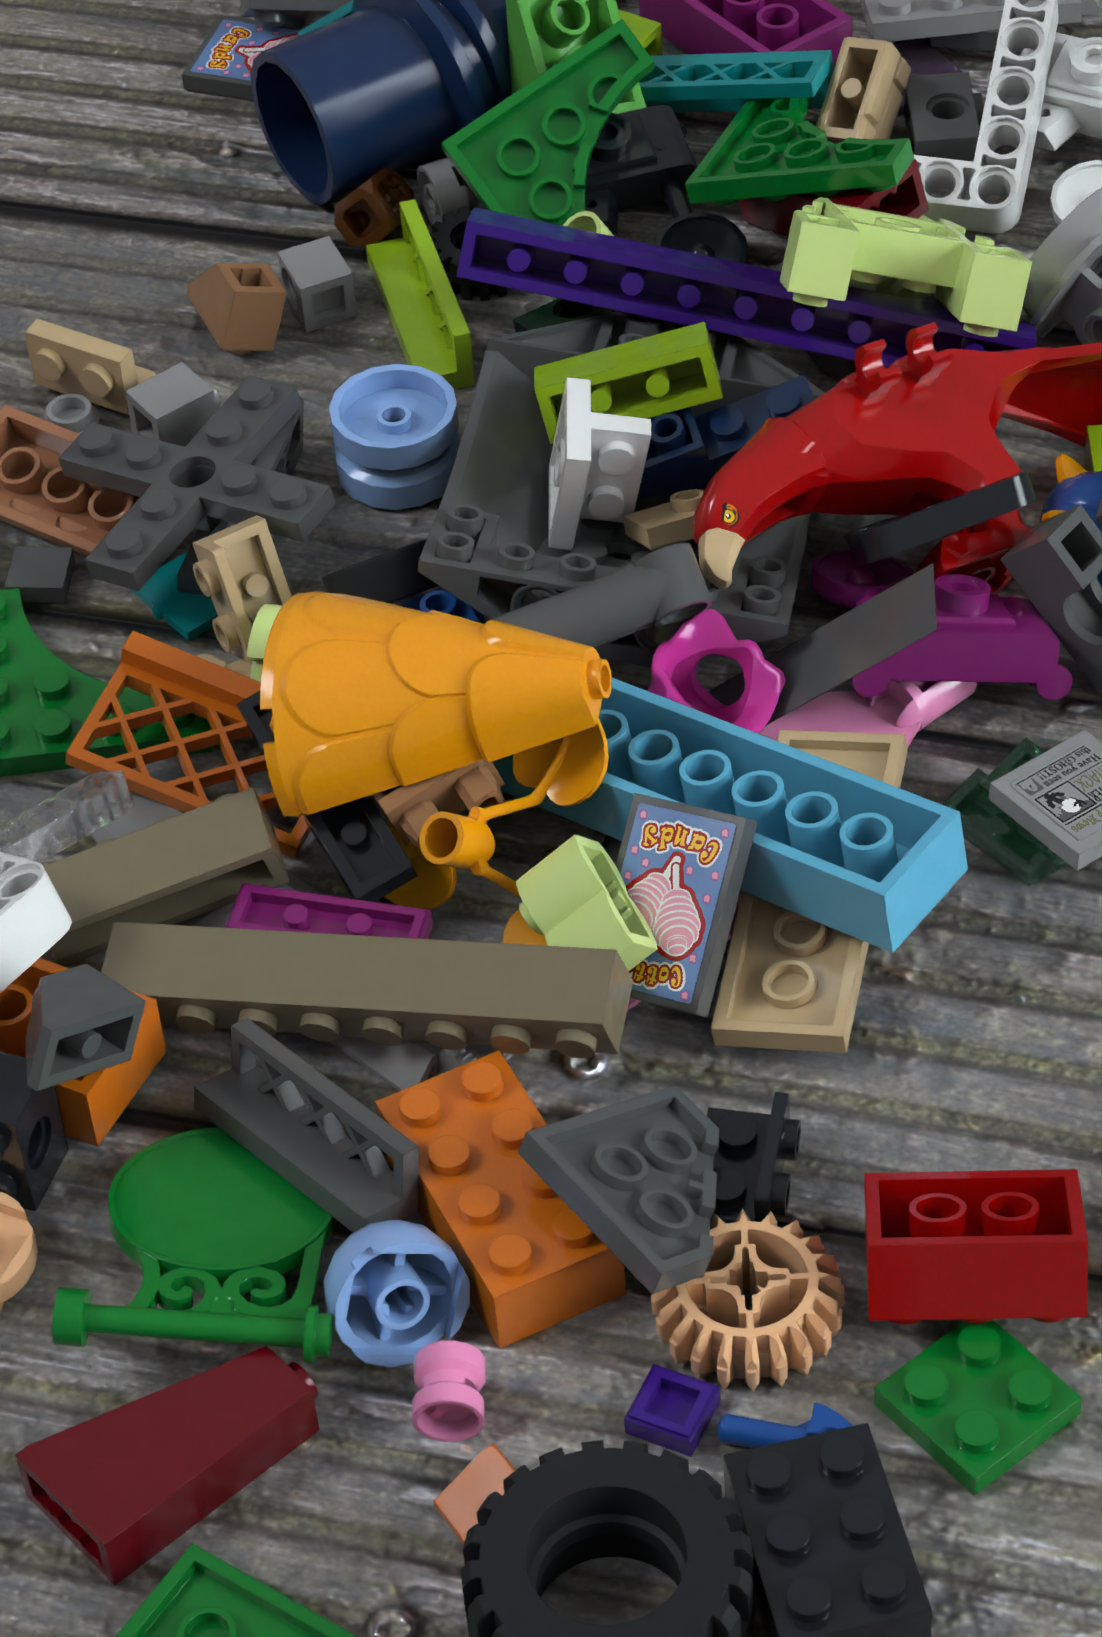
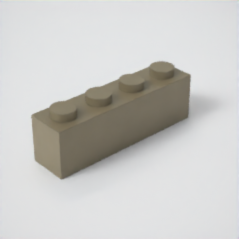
[40,787,290,966]

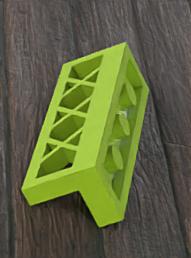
[366,199,475,390]

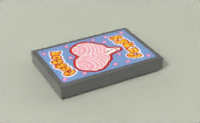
[182,15,304,101]
[616,793,758,1017]

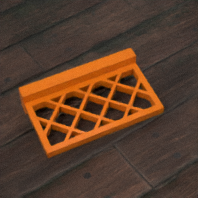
[66,630,311,858]

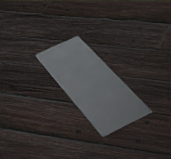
[710,563,937,726]

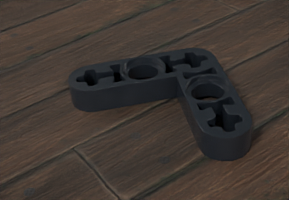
[844,471,1037,564]

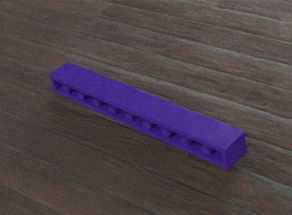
[456,207,1037,367]

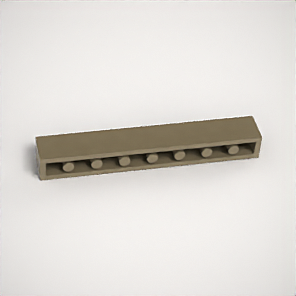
[101,922,633,1058]

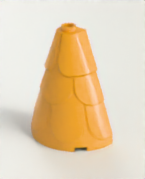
[260,591,612,816]

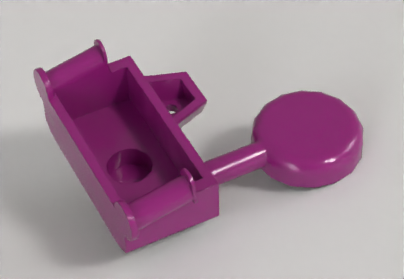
[811,550,1073,700]

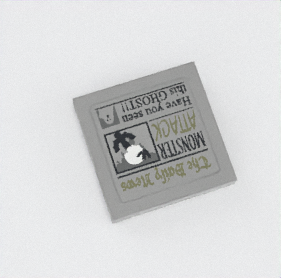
[989,730,1102,871]

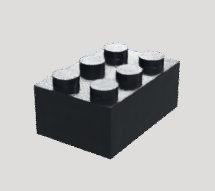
[723,1423,932,1637]

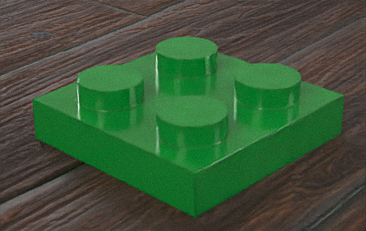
[874,1320,1082,1496]

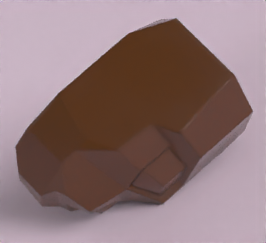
[334,168,415,248]

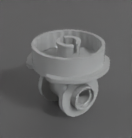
[1022,188,1102,344]

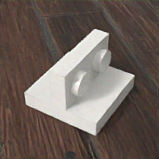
[549,377,651,550]

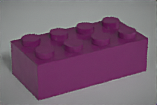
[639,0,852,66]

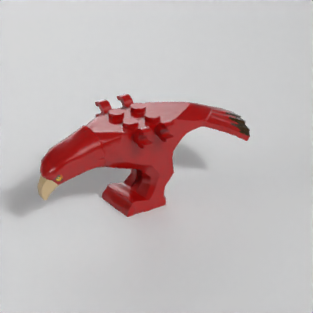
[692,322,1102,594]

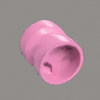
[412,1340,486,1442]

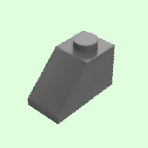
[25,964,146,1091]

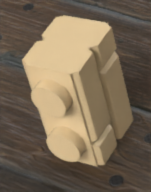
[816,37,912,144]

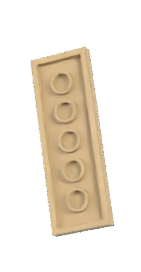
[711,730,908,1053]

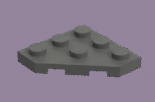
[518,1085,719,1294]

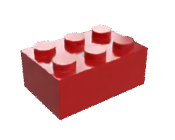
[864,1169,1088,1325]

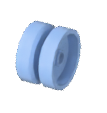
[329,364,460,510]

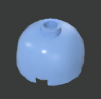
[324,1220,470,1368]

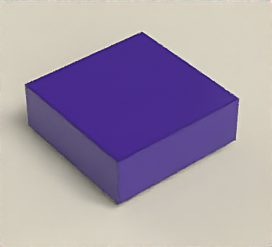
[624,1364,720,1457]

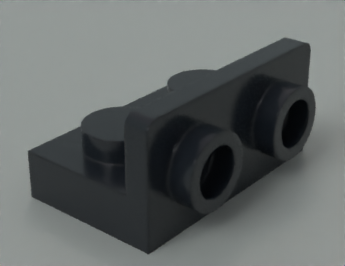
[707,1092,801,1224]

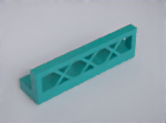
[639,50,835,113]

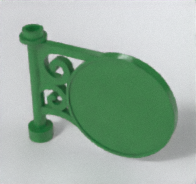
[52,1127,337,1364]

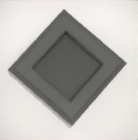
[4,546,76,603]

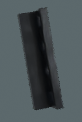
[236,690,418,903]

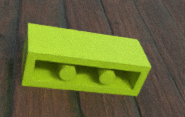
[534,321,723,444]

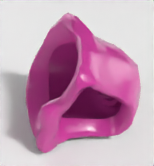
[647,609,786,734]

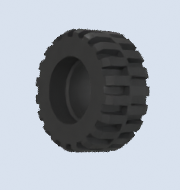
[461,1440,755,1637]

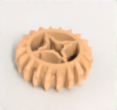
[651,1208,844,1393]

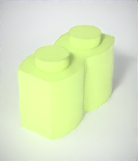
[516,834,658,972]

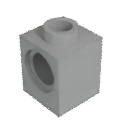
[277,236,358,333]

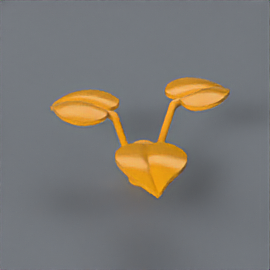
[384,717,609,946]

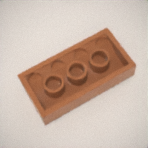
[0,404,140,556]

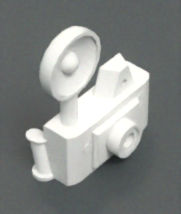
[1005,32,1102,225]

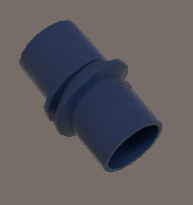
[250,0,512,205]

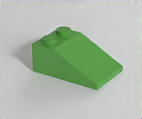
[506,0,646,114]

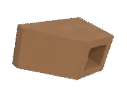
[186,263,287,354]

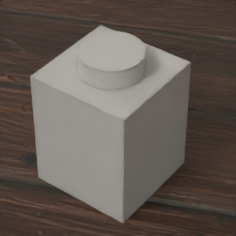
[125,362,221,447]

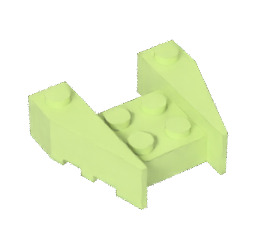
[780,197,1032,337]

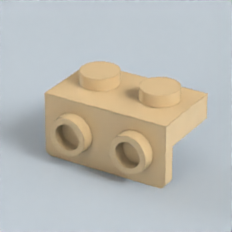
[25,319,156,415]
[192,515,292,663]

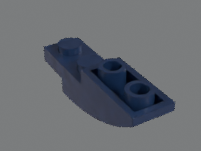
[638,375,814,497]

